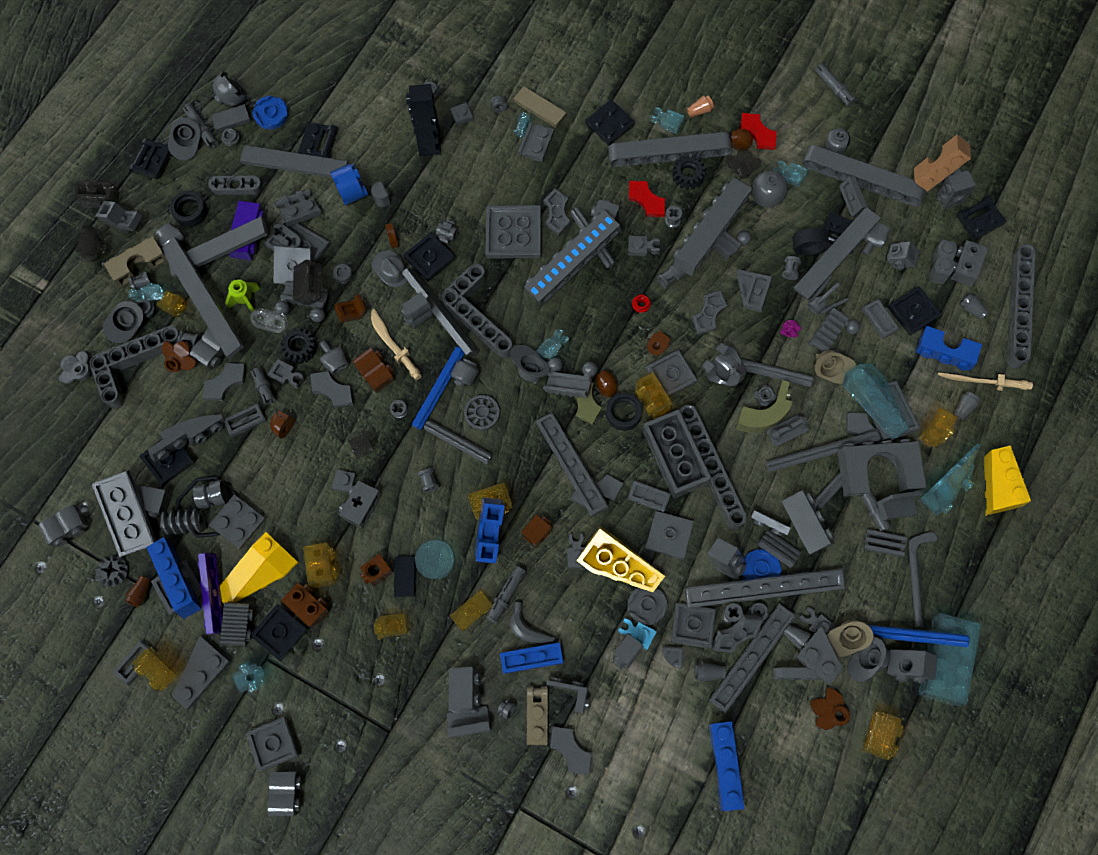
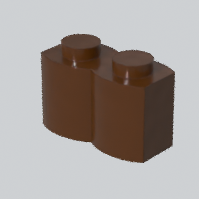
[352,348,394,393]

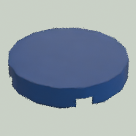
[252,96,288,129]
[742,549,782,580]

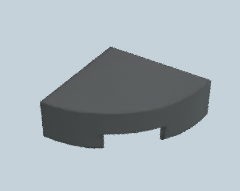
[662,647,683,669]

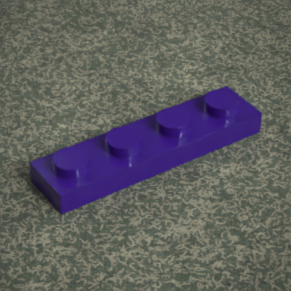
[198,553,223,634]

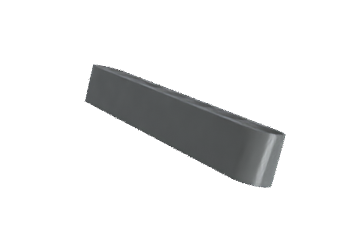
[608,132,732,167]
[802,145,926,206]
[1007,244,1035,369]
[680,405,746,530]

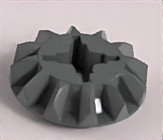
[95,555,128,587]

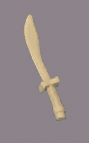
[371,309,421,380]
[938,373,1033,391]

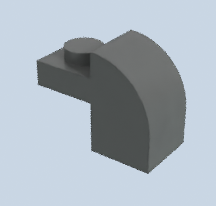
[96,201,142,234]

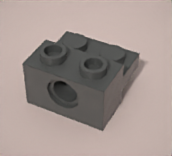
[937,168,976,209]

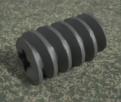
[161,508,206,535]

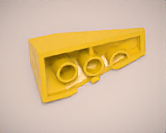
[577,526,665,592]
[220,532,298,603]

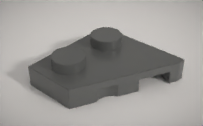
[737,269,772,312]
[795,627,842,685]

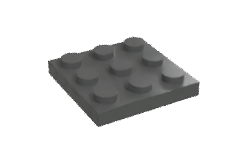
[485,205,541,258]

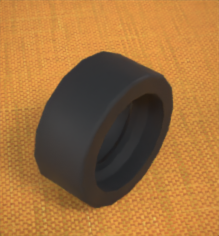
[170,191,207,227]
[793,228,829,256]
[606,393,643,431]

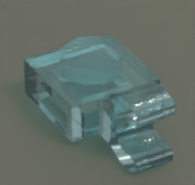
[536,329,569,359]

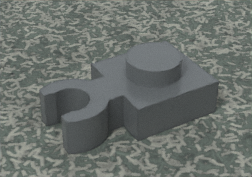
[628,236,660,256]
[268,359,304,388]
[567,534,585,569]
[799,607,836,636]

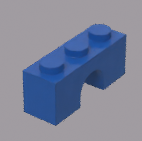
[915,326,982,371]
[475,497,505,563]

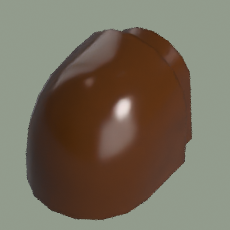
[731,128,753,150]
[647,330,671,356]
[595,370,618,398]
[270,410,295,439]

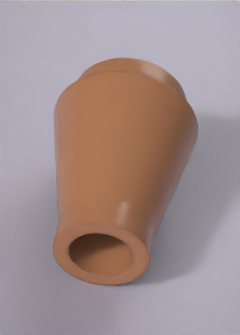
[686,95,714,118]

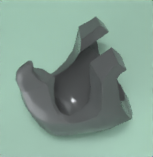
[702,343,746,387]

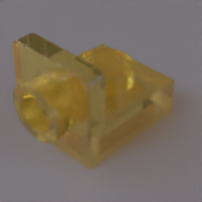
[156,290,187,318]
[374,614,407,640]

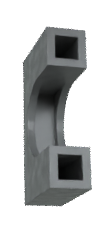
[837,439,926,497]

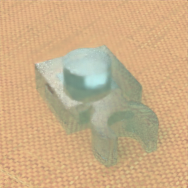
[651,107,684,134]
[773,161,808,187]
[128,284,165,302]

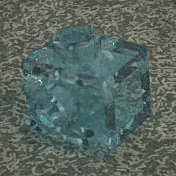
[230,661,265,693]

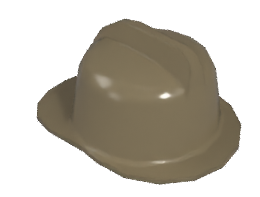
[815,350,857,384]
[827,620,874,657]

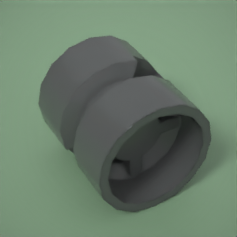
[193,479,228,510]

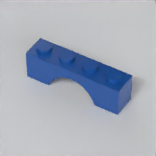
[146,537,202,619]
[708,722,745,811]

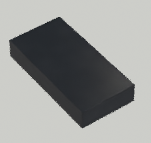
[394,557,415,598]

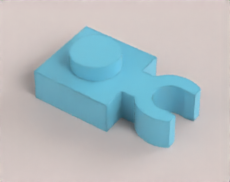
[618,619,657,650]

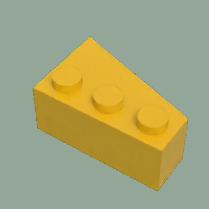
[984,446,1031,516]

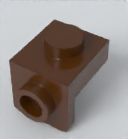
[334,295,366,323]

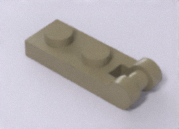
[527,686,548,745]

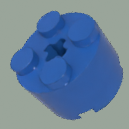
[330,163,368,206]

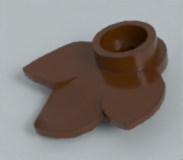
[162,341,196,372]
[810,688,850,730]

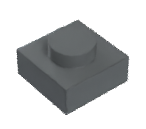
[450,102,473,126]
[332,470,357,493]

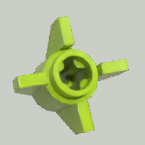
[225,280,260,312]

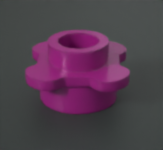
[780,320,801,338]

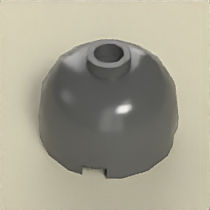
[213,70,248,107]
[751,170,788,208]

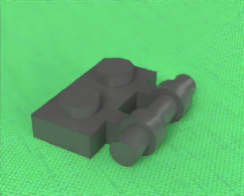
[274,190,321,227]

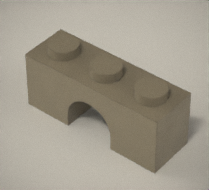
[104,237,168,288]

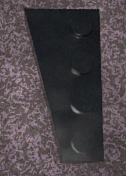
[406,84,440,156]

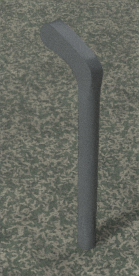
[907,532,937,628]

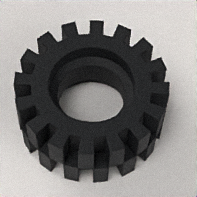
[672,155,706,190]
[280,327,317,364]

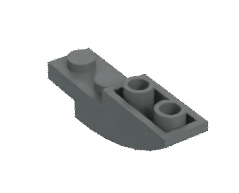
[148,415,224,463]

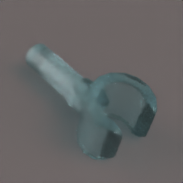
[959,464,975,491]

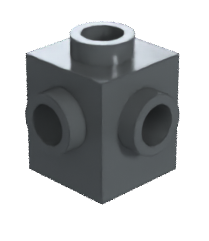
[887,241,920,270]

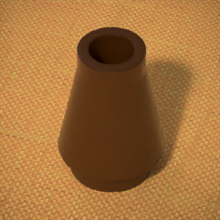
[125,576,151,607]

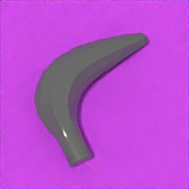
[510,602,555,643]

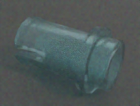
[514,113,531,137]

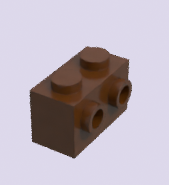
[281,583,330,629]

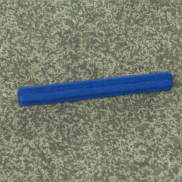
[412,347,465,430]
[869,625,970,647]

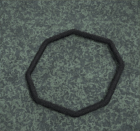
[176,476,238,538]

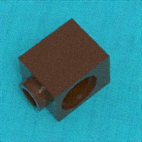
[521,514,552,549]
[360,554,393,587]

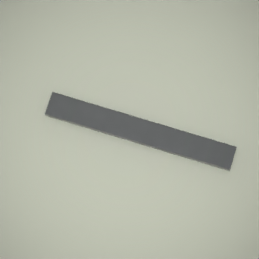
[161,238,244,358]
[684,568,845,608]

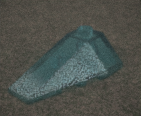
[842,364,908,440]
[919,443,980,516]

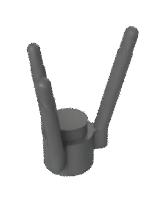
[807,275,849,315]

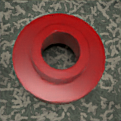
[632,295,651,313]

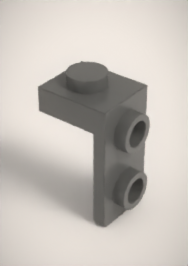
[546,678,590,714]

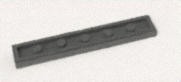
[240,145,348,178]
[793,207,881,301]
[168,217,268,278]
[402,268,480,356]
[536,412,608,518]
[708,603,796,713]

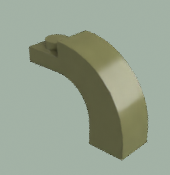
[736,380,793,433]

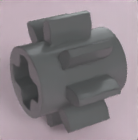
[436,220,458,244]

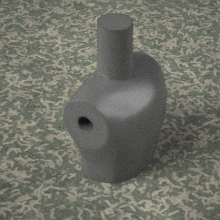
[156,222,186,252]
[862,222,890,255]
[319,340,349,375]

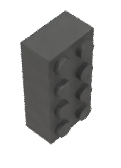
[642,410,711,499]

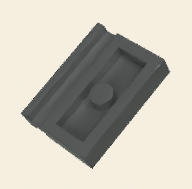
[518,122,554,162]

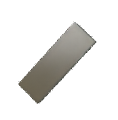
[513,86,566,128]

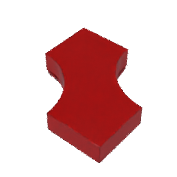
[740,113,777,150]
[629,181,665,217]

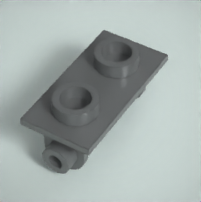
[766,414,809,448]

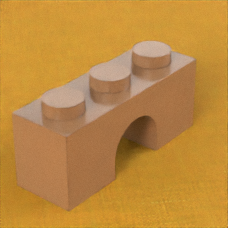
[914,135,971,192]

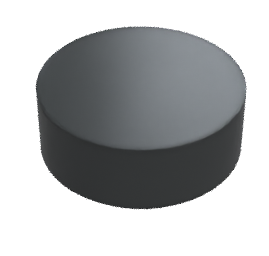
[333,264,353,283]

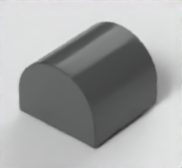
[371,182,391,207]

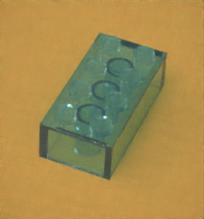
[918,613,981,707]

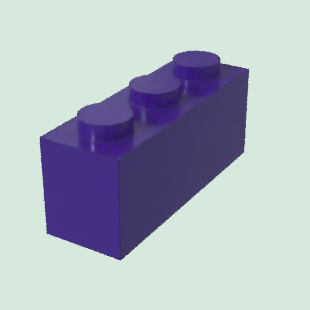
[228,201,265,260]

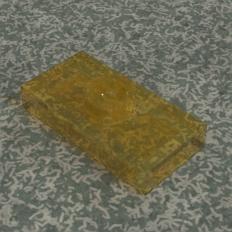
[450,590,493,632]

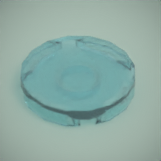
[415,540,454,579]

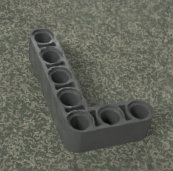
[442,264,512,358]
[90,326,179,409]

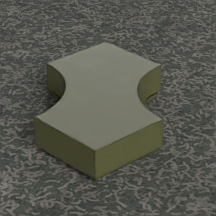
[573,382,602,425]

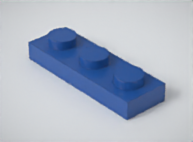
[500,643,563,674]

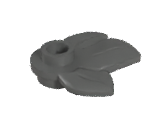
[58,351,91,383]

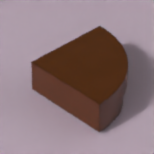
[385,223,399,248]

